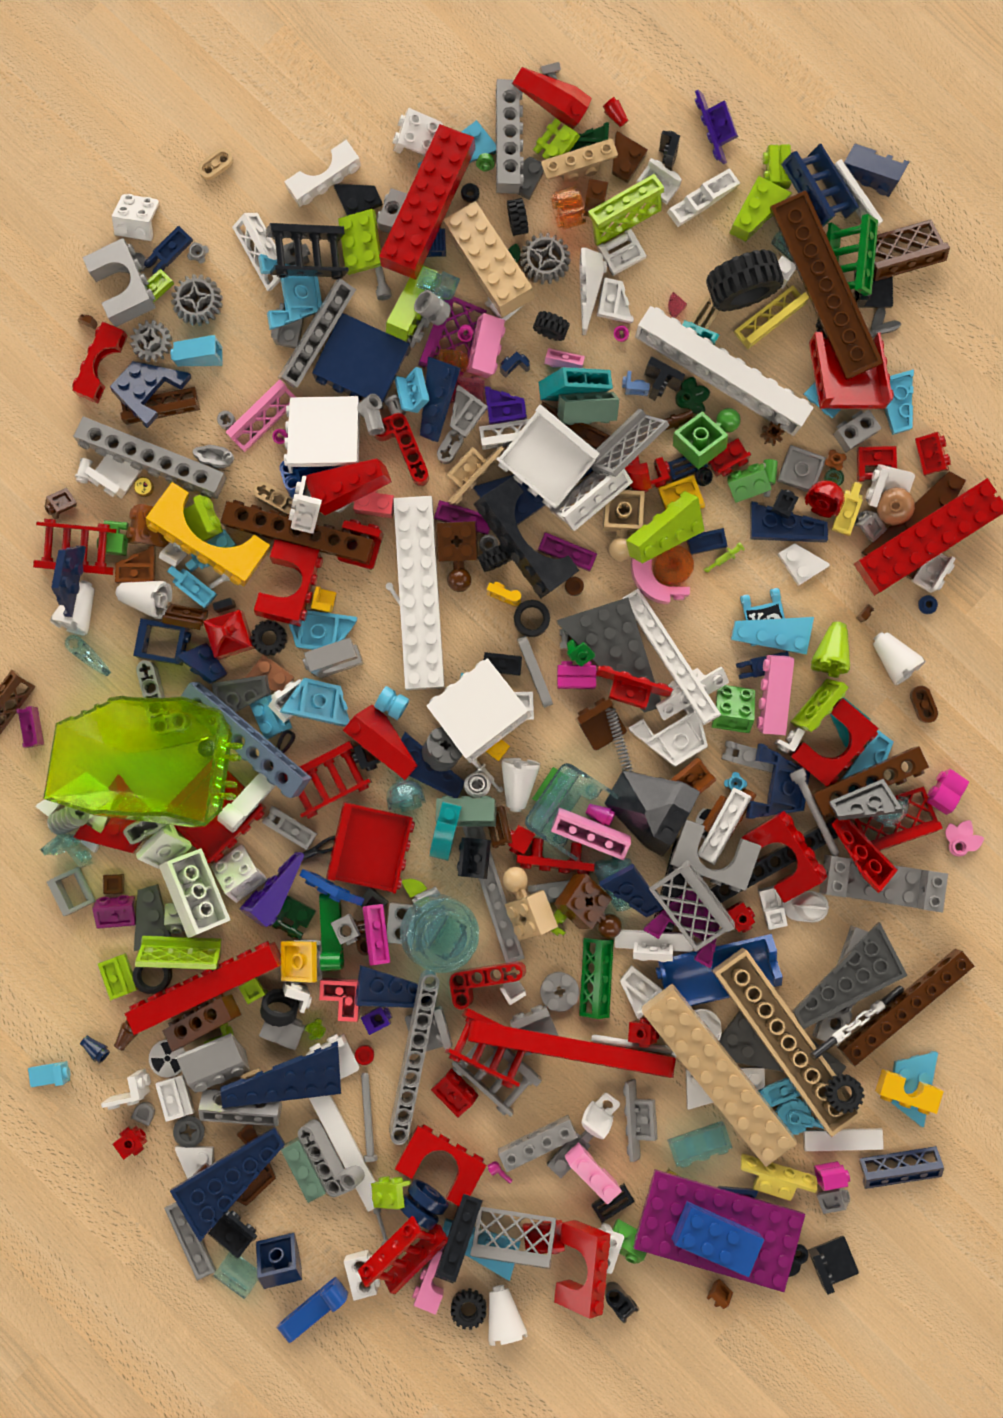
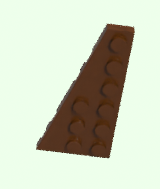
[861,471,966,580]

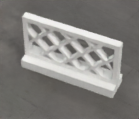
[549,466,633,531]

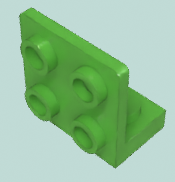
[711,685,755,733]

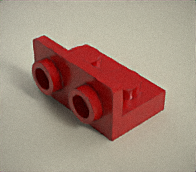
[915,432,951,476]
[708,438,752,478]
[431,1068,479,1118]

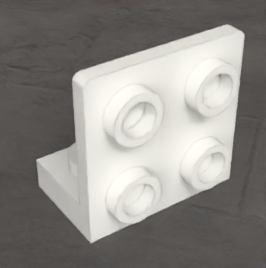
[288,476,322,534]
[211,844,267,903]

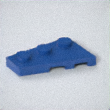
[299,869,364,906]

